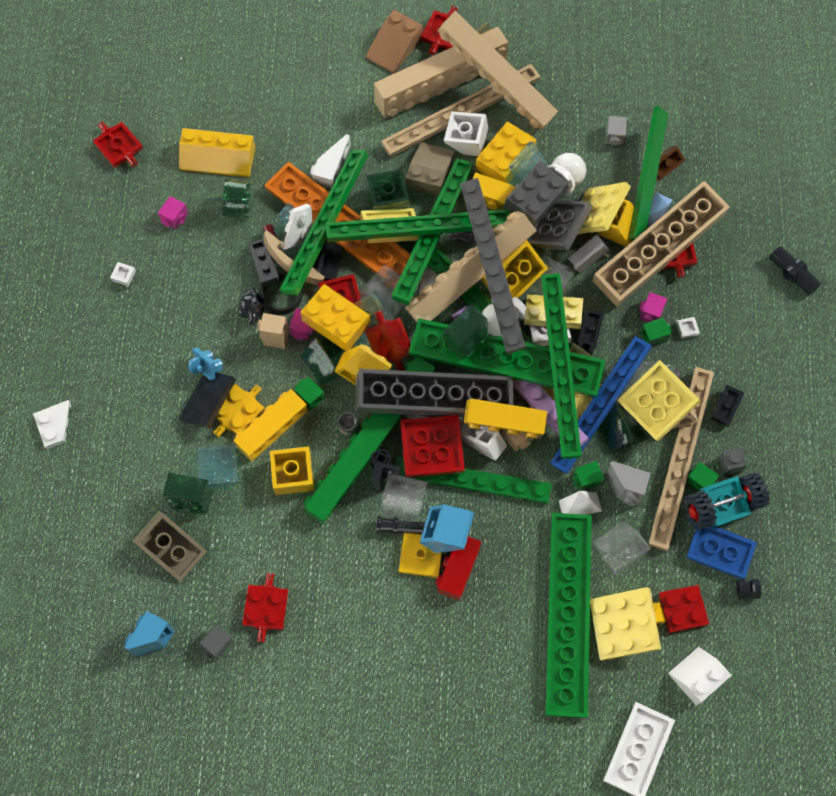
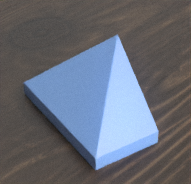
[648,193,672,226]

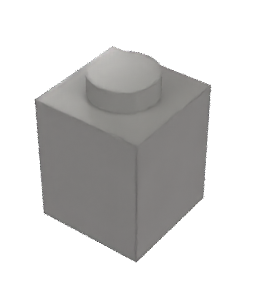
[605,116,627,146]

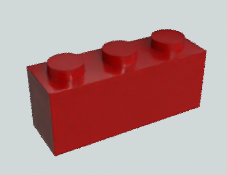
[435,536,482,601]

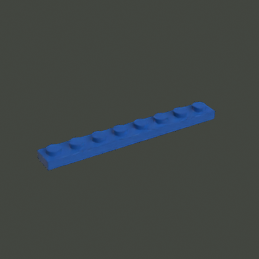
[550,336,652,474]

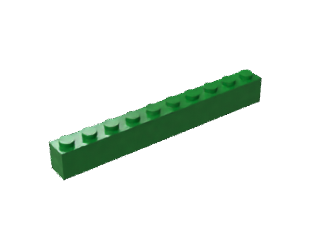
[303,357,436,525]

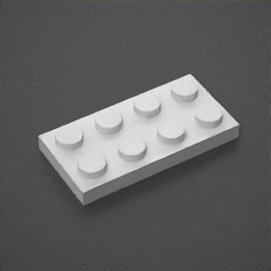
[603,702,675,796]

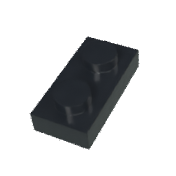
[710,385,744,427]

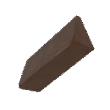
[657,145,685,181]

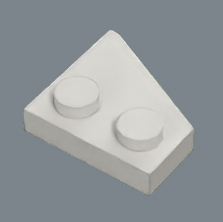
[280,204,313,250]
[33,400,71,449]

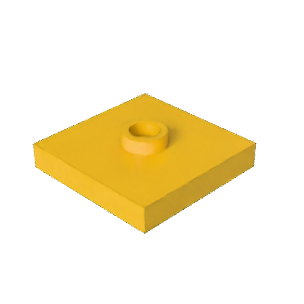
[399,533,442,578]

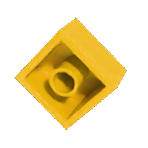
[270,446,315,495]

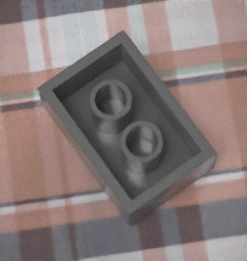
[503,161,568,227]

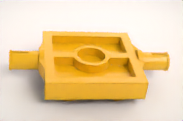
[213,384,265,438]

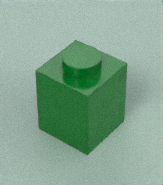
[640,318,672,346]
[294,377,325,411]
[572,461,604,491]
[686,462,719,492]

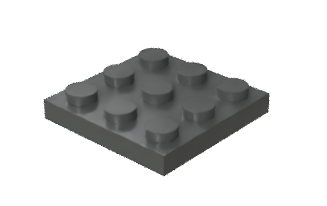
[527,200,593,250]

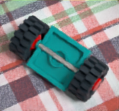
[683,473,770,530]

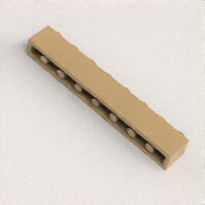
[438,11,558,130]
[405,211,537,323]

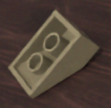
[406,142,455,197]
[133,511,207,582]

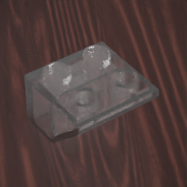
[361,265,404,320]
[378,473,427,522]
[591,521,651,576]

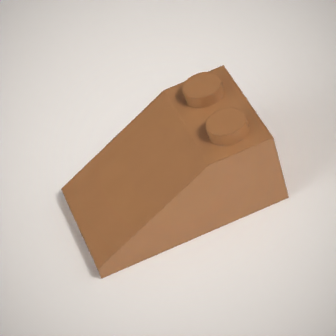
[366,10,423,74]

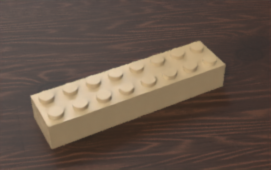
[374,27,508,119]
[592,181,730,307]

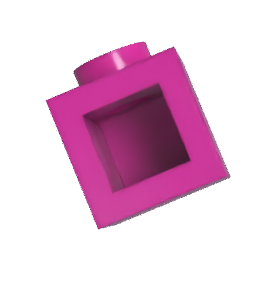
[158,196,188,229]
[638,292,667,323]
[289,308,315,340]

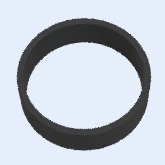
[260,273,302,315]

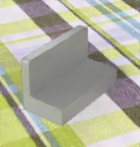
[568,235,609,273]

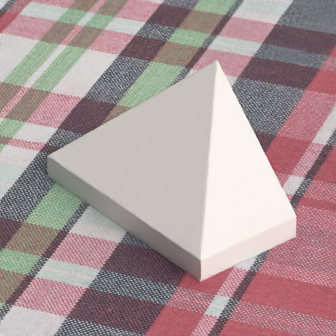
[559,491,602,515]

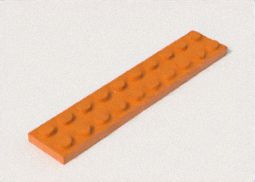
[264,161,411,289]

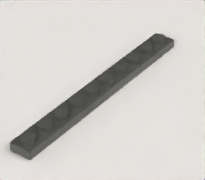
[460,178,526,355]

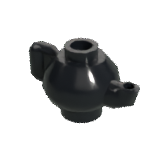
[239,288,266,325]

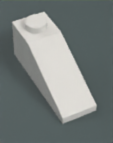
[310,134,351,188]
[459,417,507,460]

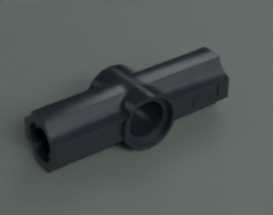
[769,246,821,295]

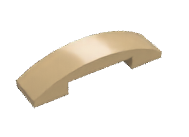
[263,230,325,285]

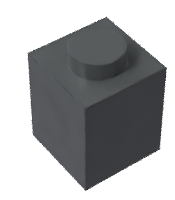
[718,447,747,476]
[200,624,234,660]

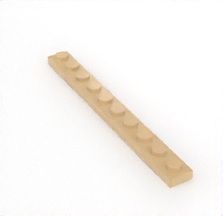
[381,64,540,158]
[648,367,714,551]

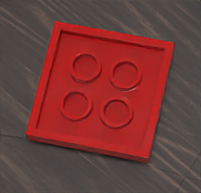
[401,415,465,478]

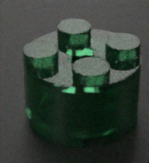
[222,180,251,218]

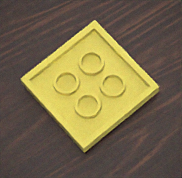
[578,182,631,234]
[617,360,701,442]
[590,587,661,661]

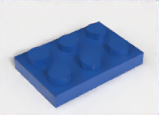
[686,525,757,579]

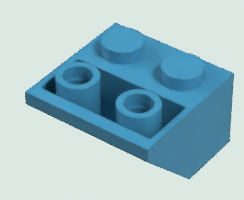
[420,504,474,553]
[124,611,175,657]

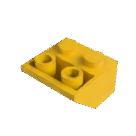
[596,199,634,247]
[334,344,392,385]

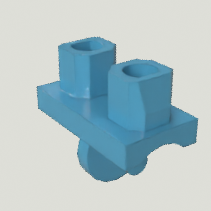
[188,347,223,380]

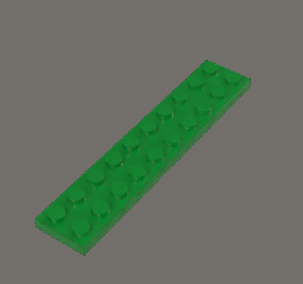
[409,318,606,398]
[545,513,592,719]

